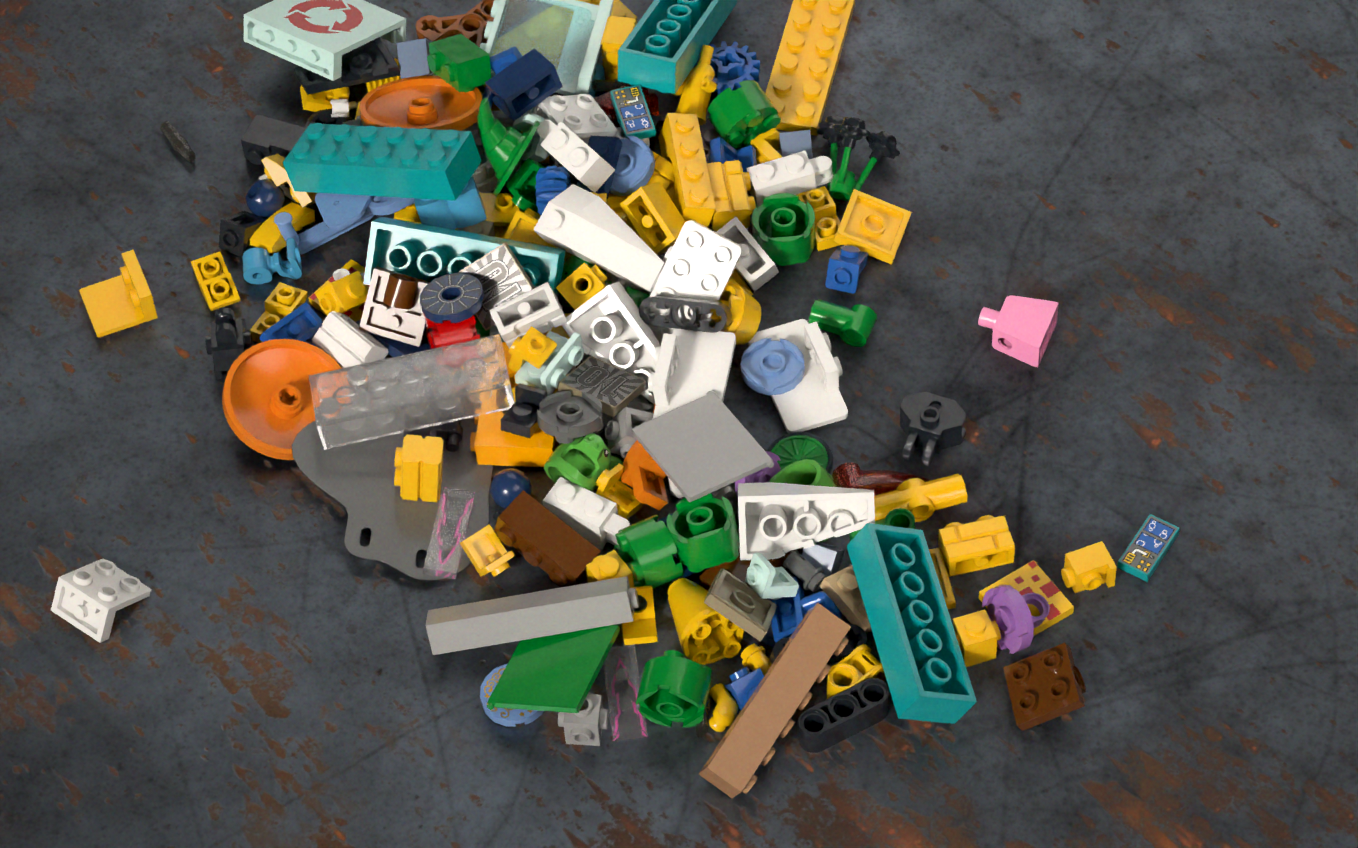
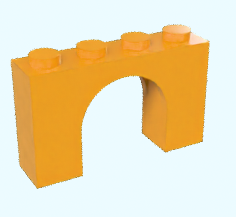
[470,342,568,467]

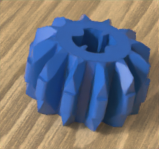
[535,166,571,216]

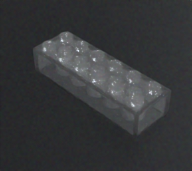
[309,334,515,450]

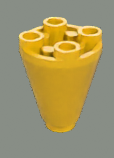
[667,578,744,665]

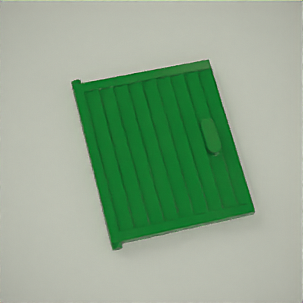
[487,625,620,713]

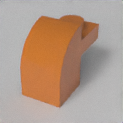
[621,440,668,510]

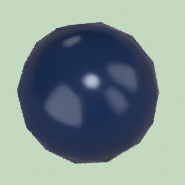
[246,179,285,218]
[490,468,532,509]

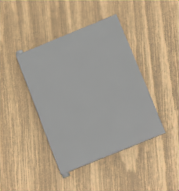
[631,391,774,503]

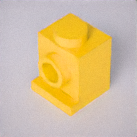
[1061,541,1117,593]

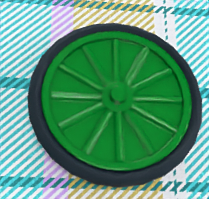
[767,432,833,474]

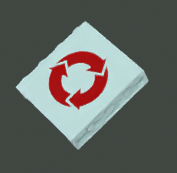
[244,0,406,81]

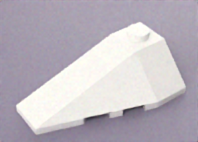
[533,184,665,292]
[562,282,661,404]
[738,482,875,560]

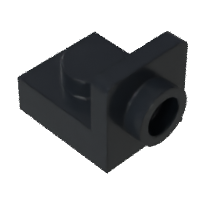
[219,211,267,257]
[500,383,547,438]

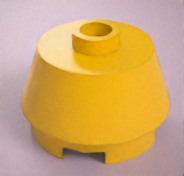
[710,284,761,345]

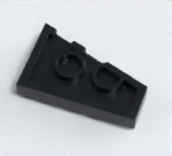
[294,37,400,95]

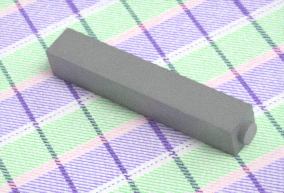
[425,576,639,655]

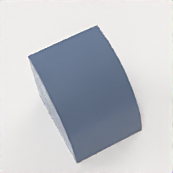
[397,38,433,79]
[779,130,813,159]
[802,542,845,589]

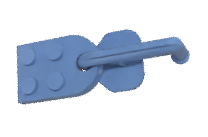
[274,193,415,254]

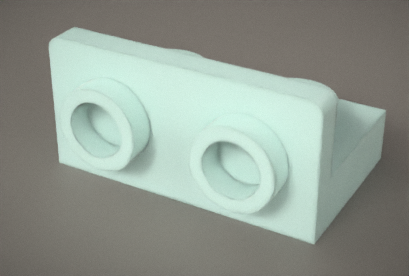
[514,331,584,396]

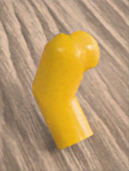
[709,683,738,732]

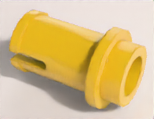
[740,643,772,675]

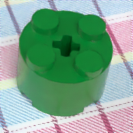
[707,80,781,149]
[752,193,815,266]
[666,493,740,573]
[614,514,683,589]
[636,650,712,728]

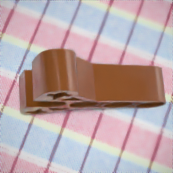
[416,0,529,47]

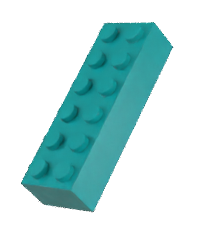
[618,0,737,94]
[283,123,482,201]
[363,217,566,300]
[847,523,977,724]

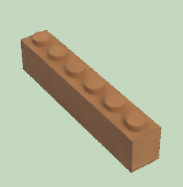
[699,603,851,798]

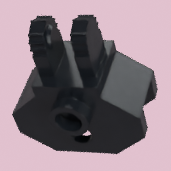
[205,307,253,379]
[900,391,967,466]

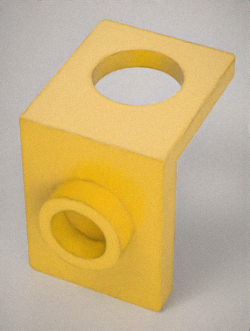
[622,585,658,645]

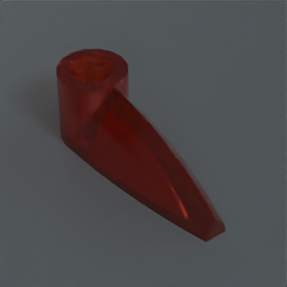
[832,462,931,496]

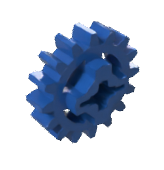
[696,41,760,96]

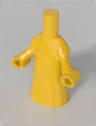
[671,45,717,125]

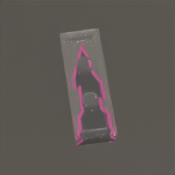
[423,487,475,580]
[603,644,647,741]

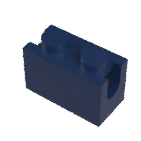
[485,48,563,121]

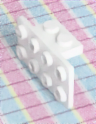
[649,220,743,345]
[748,319,848,433]
[648,329,736,419]

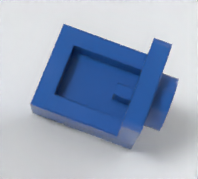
[708,137,757,172]
[825,245,868,294]
[724,666,764,710]

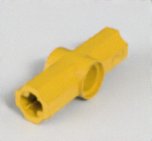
[874,474,967,523]

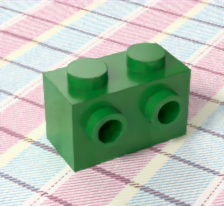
[427,34,491,92]

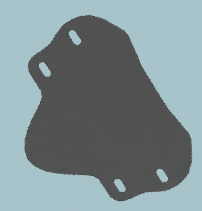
[292,358,507,580]

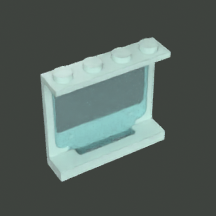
[480,0,614,95]

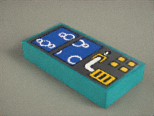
[610,84,656,139]
[1117,514,1180,582]

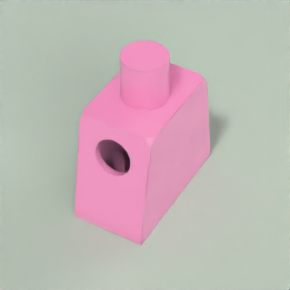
[978,295,1059,368]

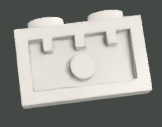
[533,94,617,162]
[51,559,151,643]

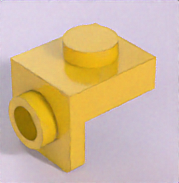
[300,85,350,112]
[751,128,782,165]
[316,270,369,316]
[508,326,557,373]
[596,463,643,519]
[460,524,515,577]

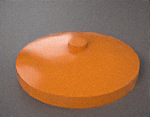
[359,76,483,131]
[222,339,353,460]

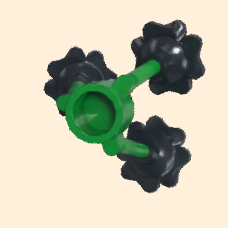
[817,115,900,201]

